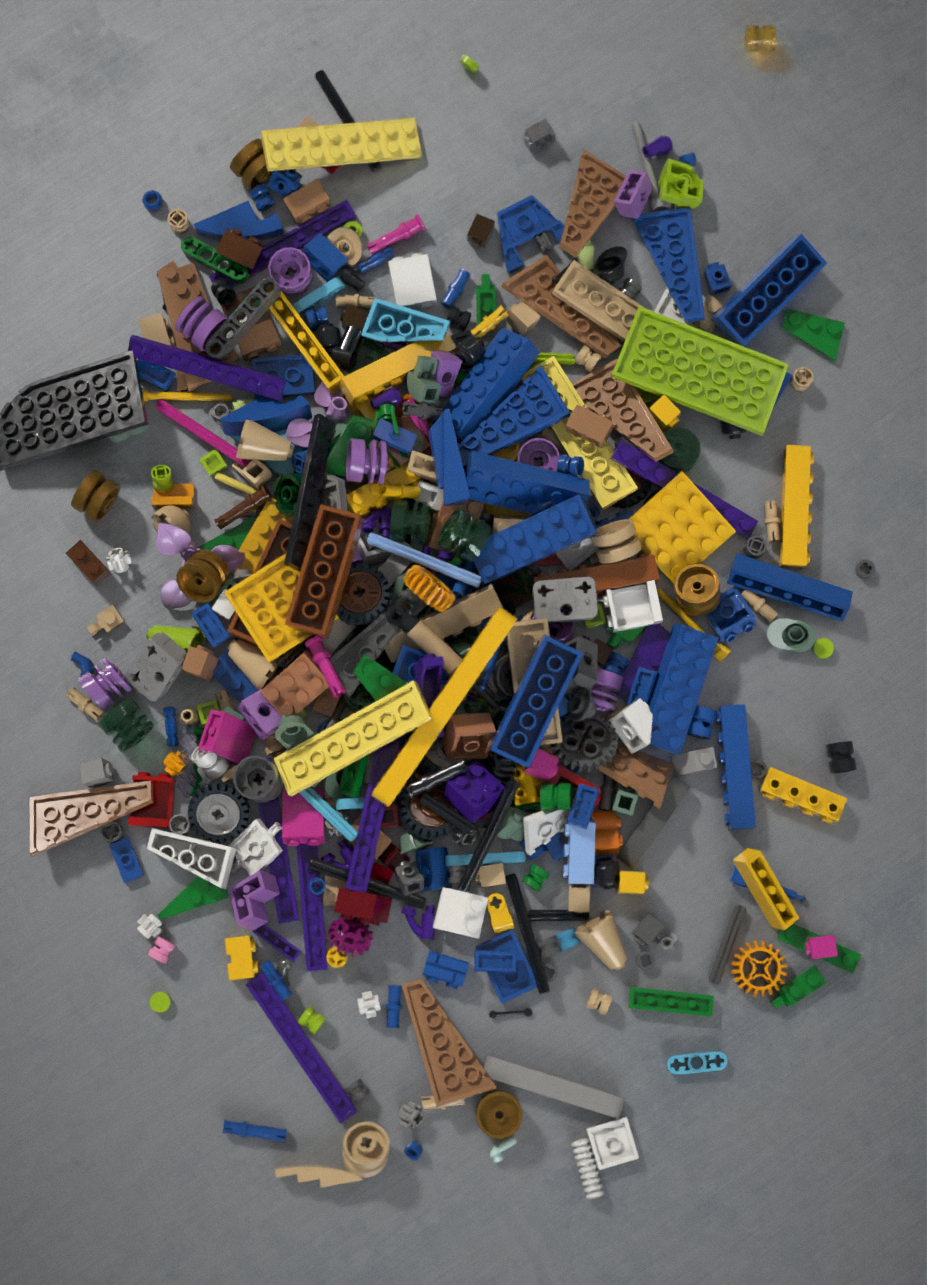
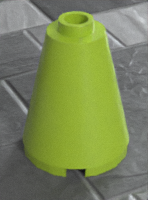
[146,625,206,652]

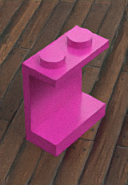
[198,710,256,765]
[282,789,325,846]

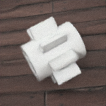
[105,548,132,573]
[137,913,163,939]
[357,991,381,1018]

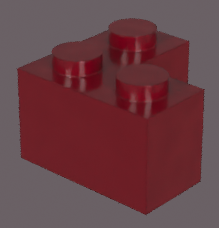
[334,887,392,926]

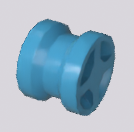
[555,928,581,951]

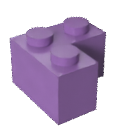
[228,871,280,931]

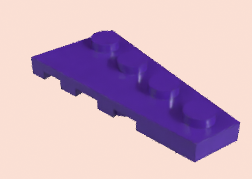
[614,624,670,703]

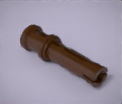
[214,484,273,530]

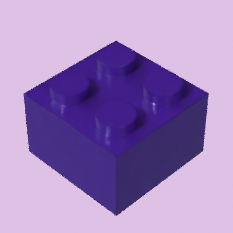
[444,761,505,823]

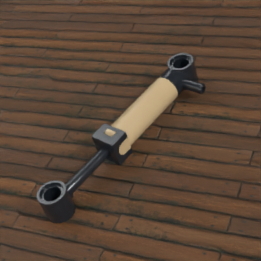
[385,599,511,726]

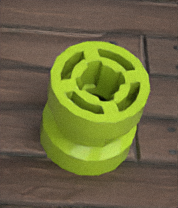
[151,465,173,493]
[297,1006,326,1035]

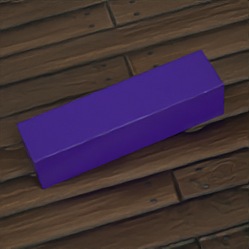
[252,924,302,962]

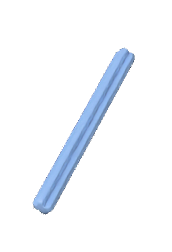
[367,533,482,587]

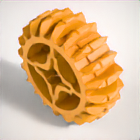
[403,565,455,612]
[731,941,787,997]

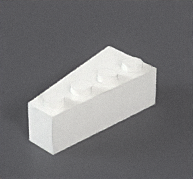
[147,828,236,890]

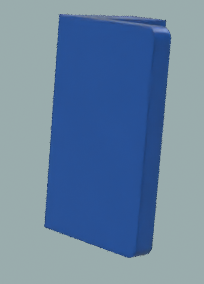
[302,234,348,282]
[415,847,452,892]

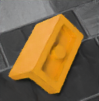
[151,484,194,509]

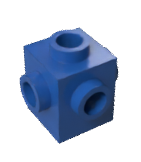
[267,169,302,197]

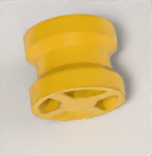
[326,947,348,968]

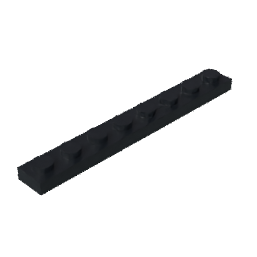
[284,413,335,572]

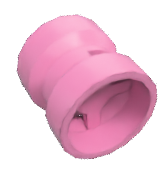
[148,936,176,964]

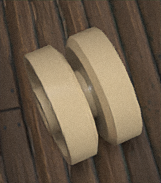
[591,519,642,564]
[342,1122,390,1177]

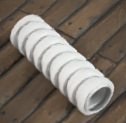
[571,1138,604,1199]

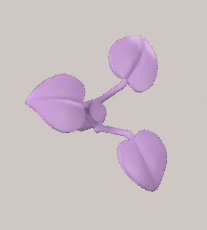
[285,383,347,448]
[156,523,245,609]

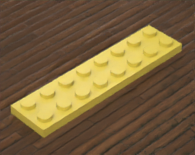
[260,118,422,171]
[520,356,638,510]
[274,681,433,796]

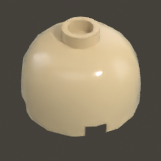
[151,505,191,534]

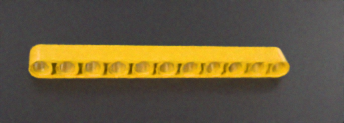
[371,607,517,807]

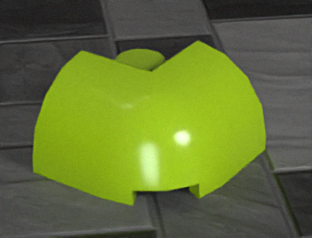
[658,158,704,209]

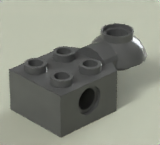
[565,636,598,721]

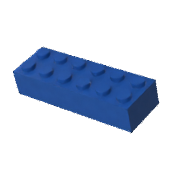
[710,234,827,347]
[432,328,540,443]
[464,451,590,515]
[468,494,599,585]
[649,624,719,755]
[489,635,583,768]

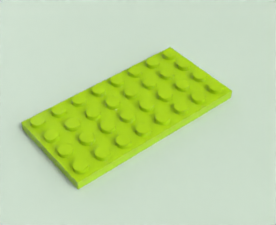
[611,306,789,436]

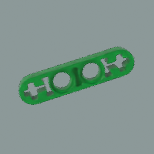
[181,237,249,284]

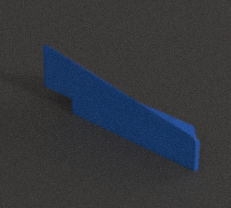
[428,409,470,506]

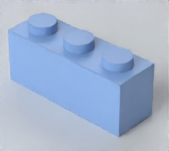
[563,818,596,884]

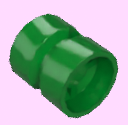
[540,783,572,811]

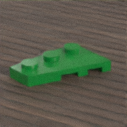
[781,308,845,362]
[325,415,373,477]
[353,655,408,701]

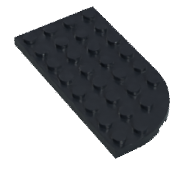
[0,350,148,471]

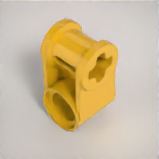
[486,893,514,934]

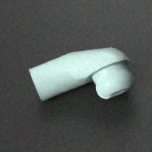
[490,1135,516,1163]

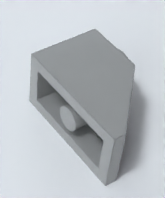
[670,747,717,777]

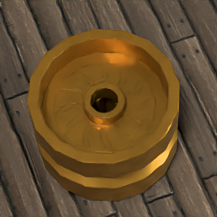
[230,139,273,190]
[71,470,121,522]
[176,550,230,603]
[674,564,721,617]
[476,1090,523,1139]

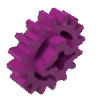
[328,916,373,957]

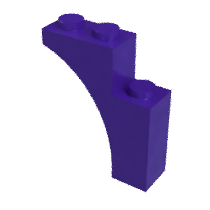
[413,654,444,740]

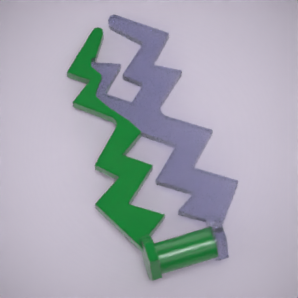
[177,724,205,798]

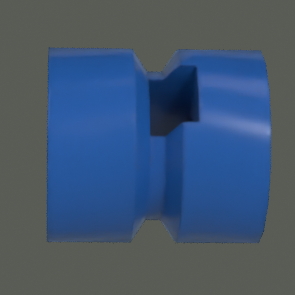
[687,705,717,740]

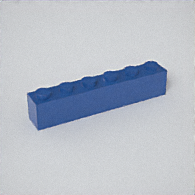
[727,553,853,621]
[716,704,756,830]

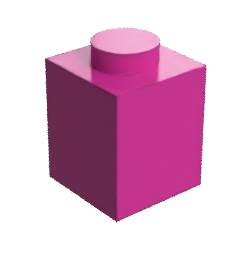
[523,749,559,781]
[804,935,838,959]

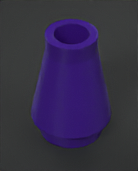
[642,135,673,158]
[370,388,401,410]

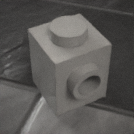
[79,758,114,788]

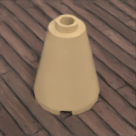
[236,419,294,461]
[227,639,282,690]
[575,910,627,971]

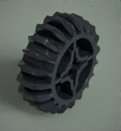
[480,750,517,788]

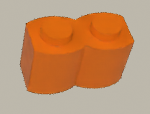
[591,810,623,855]

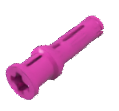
[366,214,426,255]
[305,636,346,698]

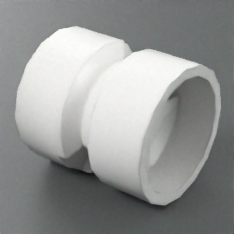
[191,747,230,780]

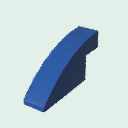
[194,200,284,241]
[220,395,313,436]

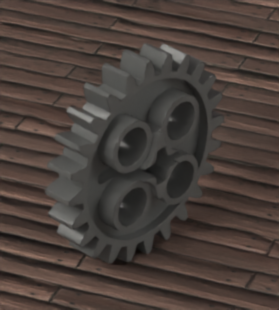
[551,713,618,772]

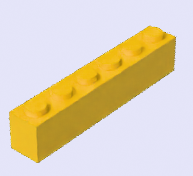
[266,285,344,395]
[339,332,456,406]
[779,445,814,569]

